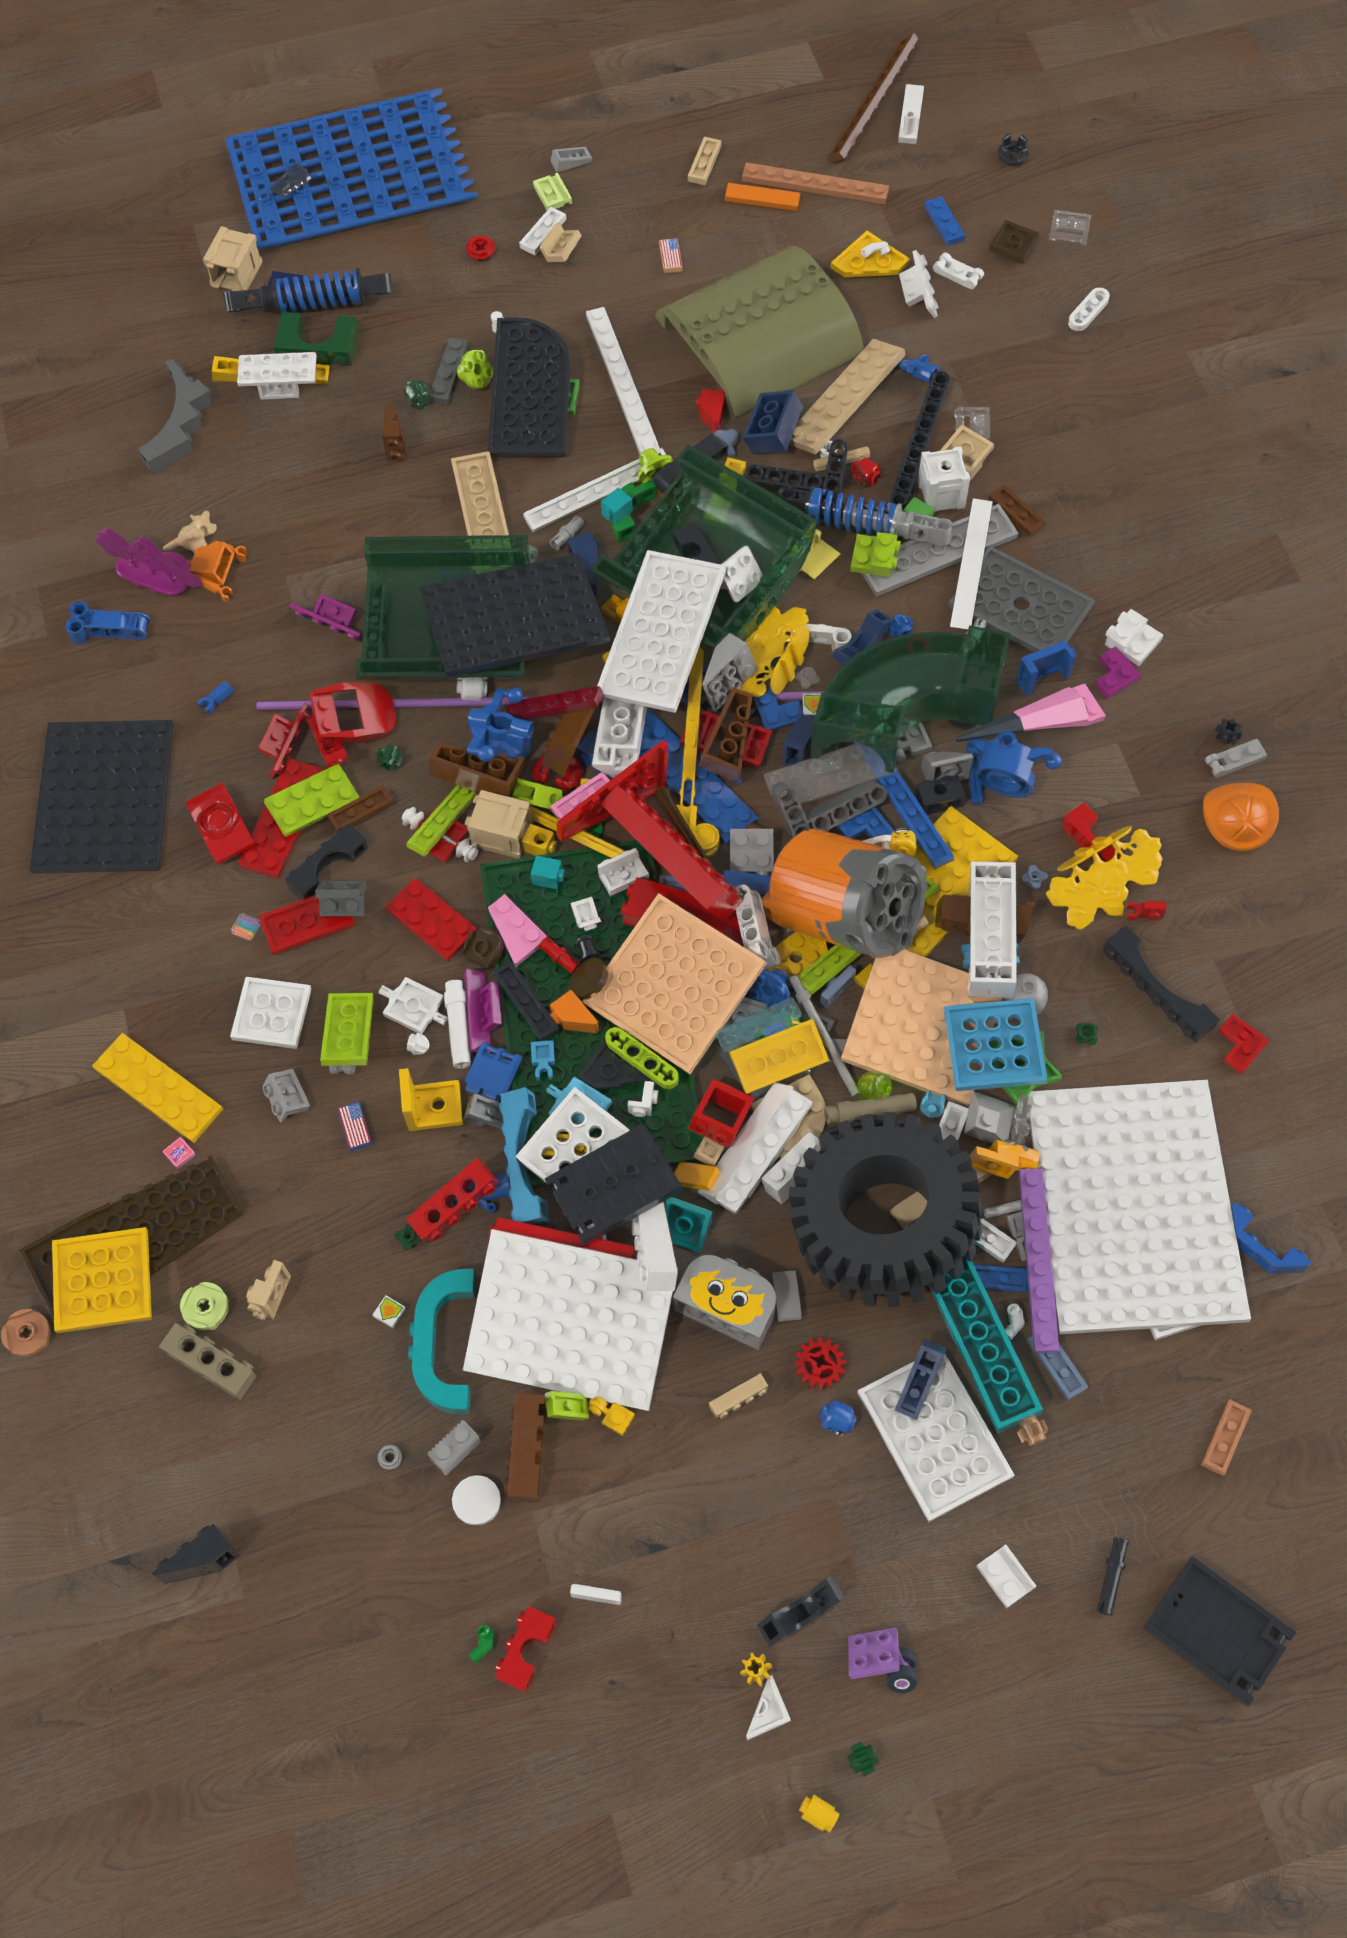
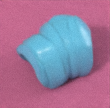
[920,1090,946,1118]

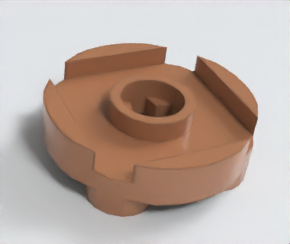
[1,1309,51,1357]

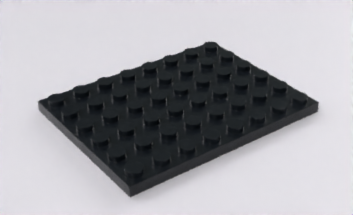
[419,553,610,678]
[30,720,174,873]

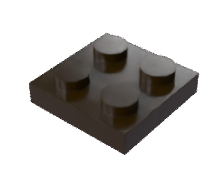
[989,220,1040,264]

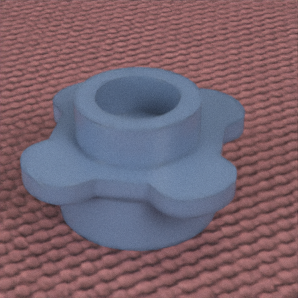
[1022,865,1048,889]

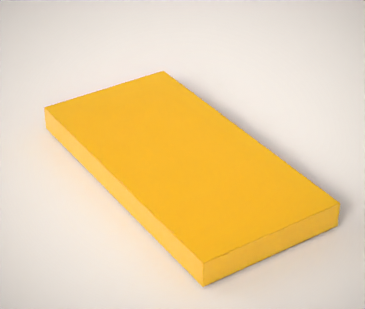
[729,1019,830,1094]

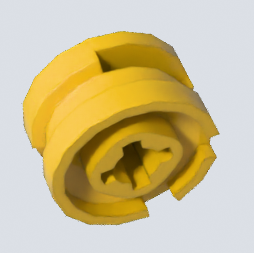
[695,823,720,857]

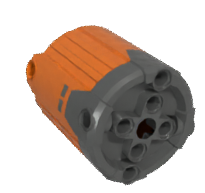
[762,829,927,958]

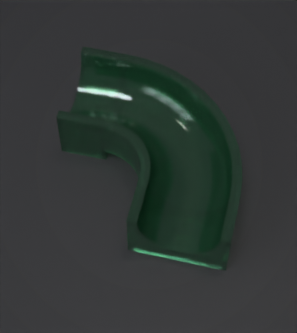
[810,625,1010,773]

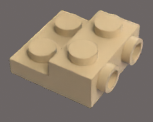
[940,425,994,480]
[246,1260,291,1320]

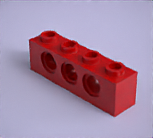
[406,1158,499,1243]

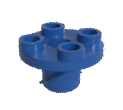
[748,968,790,1011]

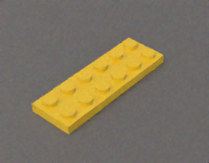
[92,1033,223,1144]

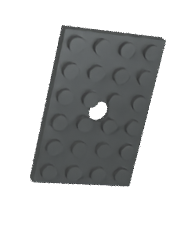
[948,545,1096,652]

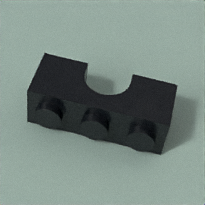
[673,522,723,565]

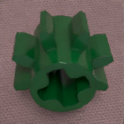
[376,745,403,771]
[847,1741,879,1777]

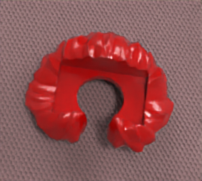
[531,756,584,792]

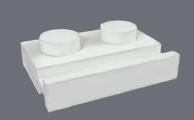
[976,1544,1036,1609]

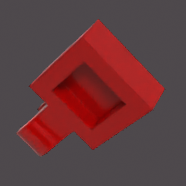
[1126,901,1167,921]

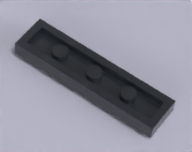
[492,961,559,1041]

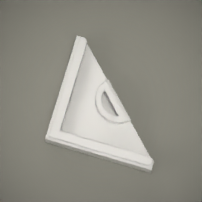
[746,1675,791,1740]

